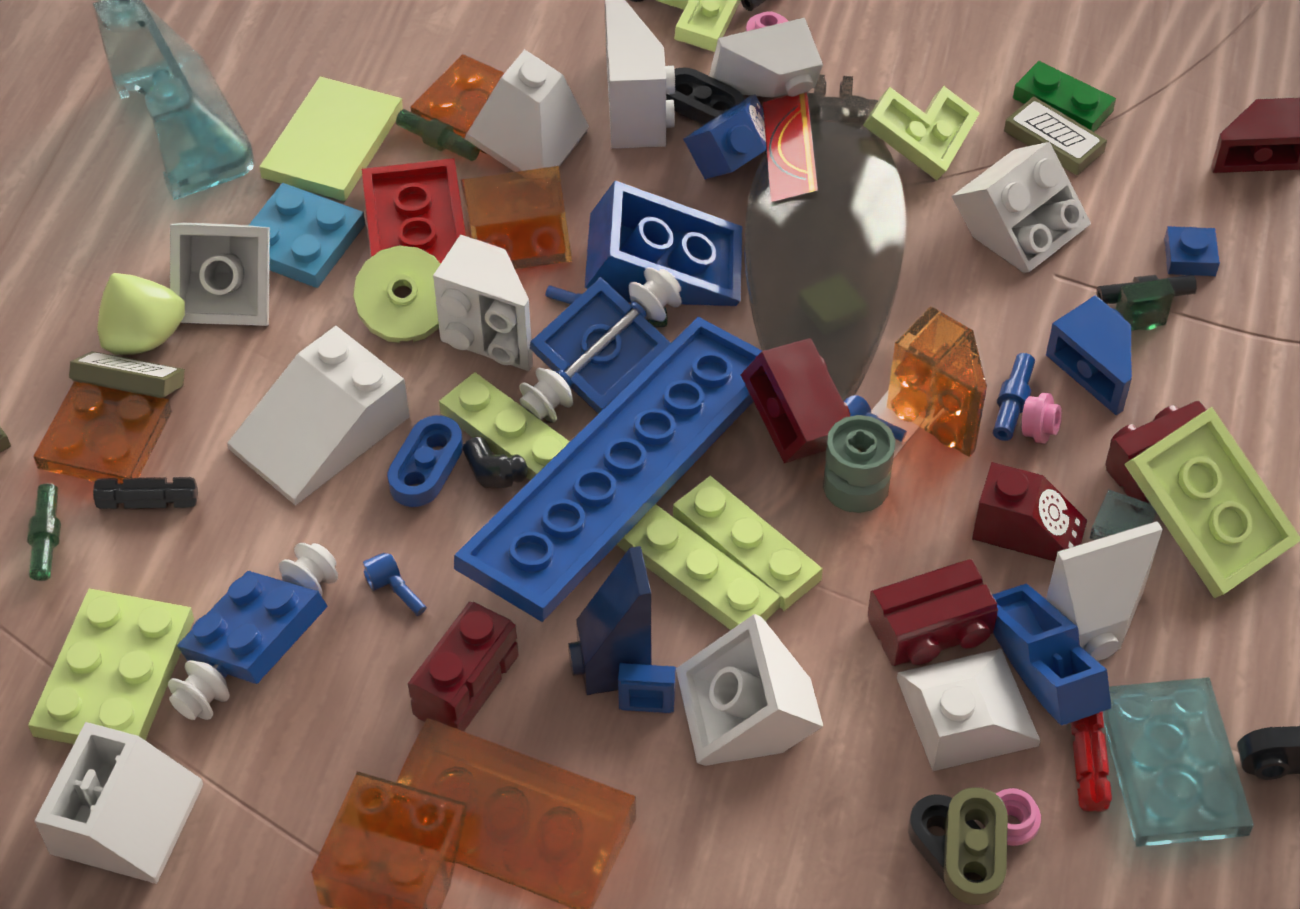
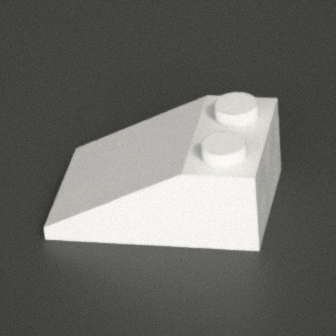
[605,0,675,149]
[227,326,410,506]

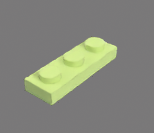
[673,476,823,611]

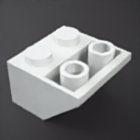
[952,142,1091,273]
[433,234,533,371]
[35,722,203,884]

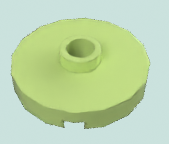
[353,246,441,343]

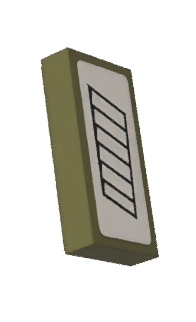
[1004,96,1107,175]
[69,351,185,398]

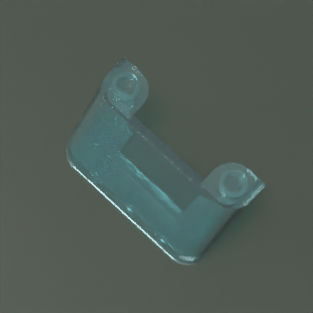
[93,0,254,200]

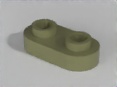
[944,787,1008,905]

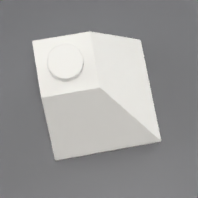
[709,18,823,98]
[465,49,589,190]
[170,223,270,326]
[1046,521,1163,661]
[676,614,823,766]
[897,649,1040,771]

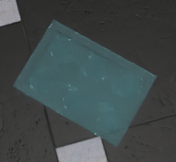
[1103,677,1254,847]

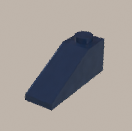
[568,546,652,695]

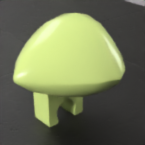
[97,273,185,355]

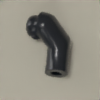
[462,437,528,488]

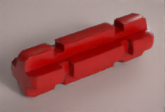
[1071,712,1112,812]

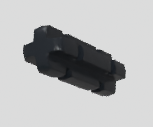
[93,477,198,509]

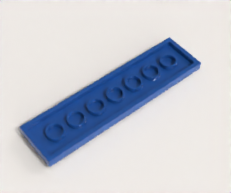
[454,317,762,622]

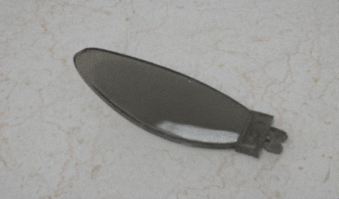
[744,74,906,401]

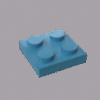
[248,183,366,288]

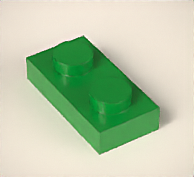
[1013,61,1116,132]

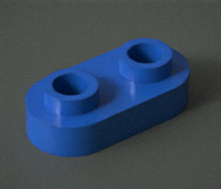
[387,415,463,507]

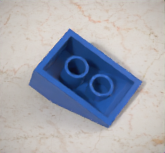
[585,181,743,306]

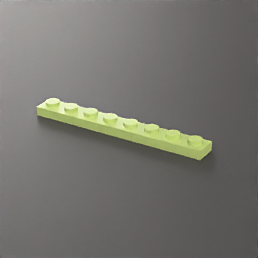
[439,372,781,630]

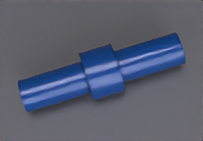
[993,353,1035,441]

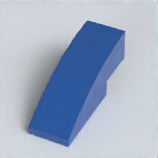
[992,583,1111,726]

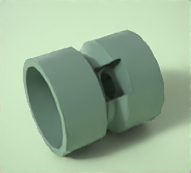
[823,415,895,513]

